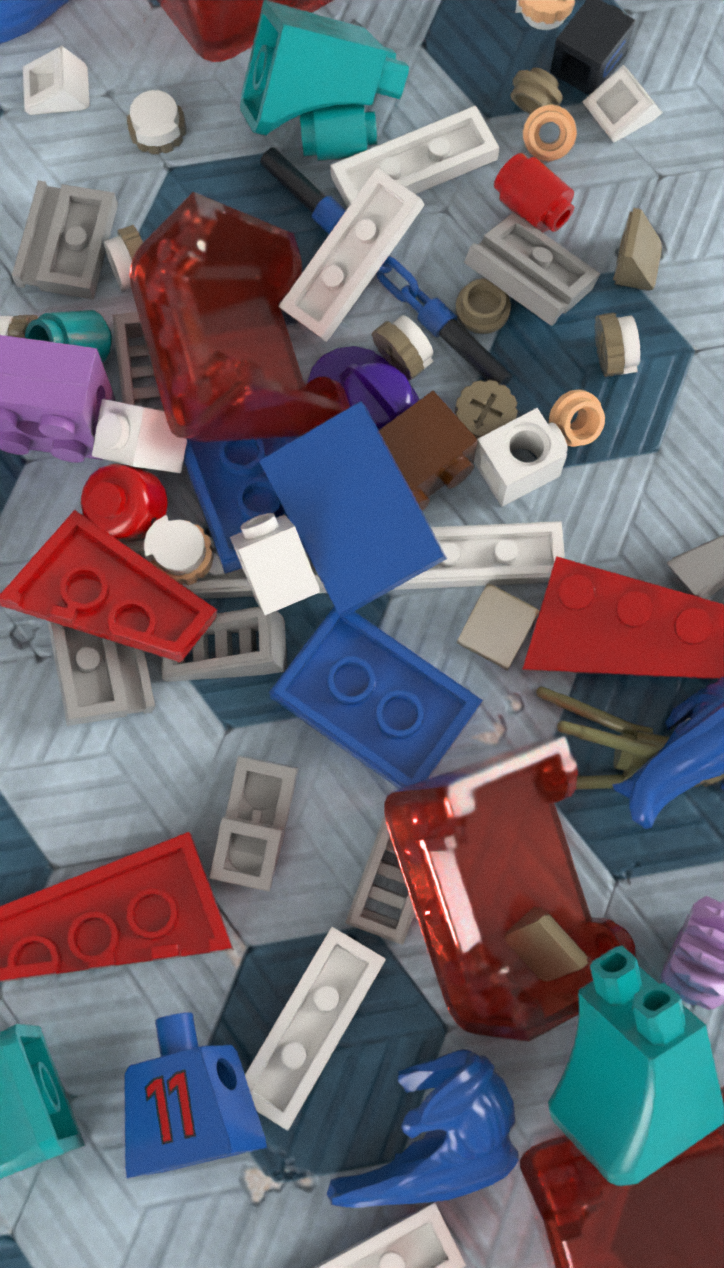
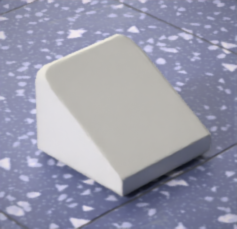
[23,46,90,115]
[583,64,662,142]

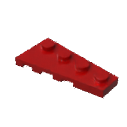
[522,556,724,680]
[0,832,234,983]

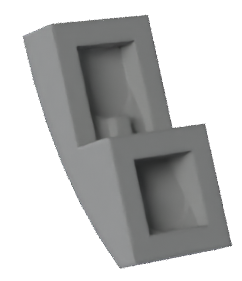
[209,756,299,891]

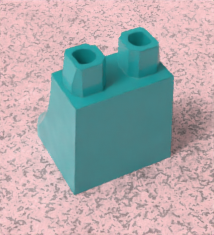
[240,0,409,136]
[548,946,724,1186]
[0,1024,85,1180]

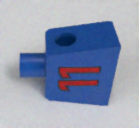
[124,1012,267,1179]

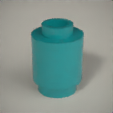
[300,104,377,161]
[25,310,112,364]

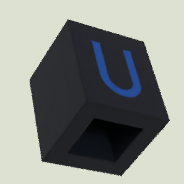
[550,0,636,96]

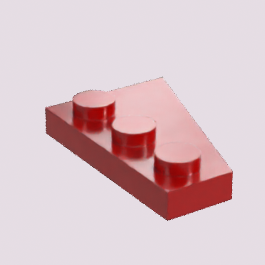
[0,510,217,662]

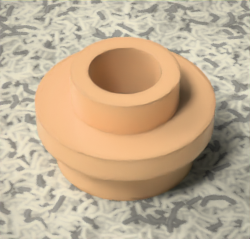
[523,104,577,161]
[549,389,605,447]

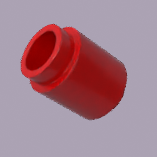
[494,153,574,233]

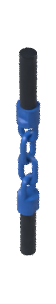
[260,147,513,386]

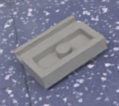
[12,180,118,299]
[464,212,600,326]
[48,621,155,726]

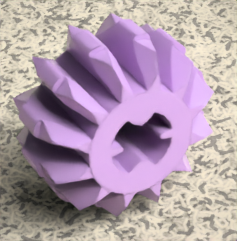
[661,896,724,1010]

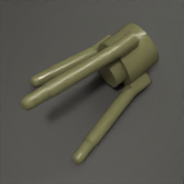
[536,687,670,790]

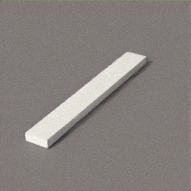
[120,521,565,599]

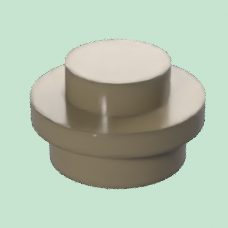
[511,68,563,114]
[455,278,511,334]

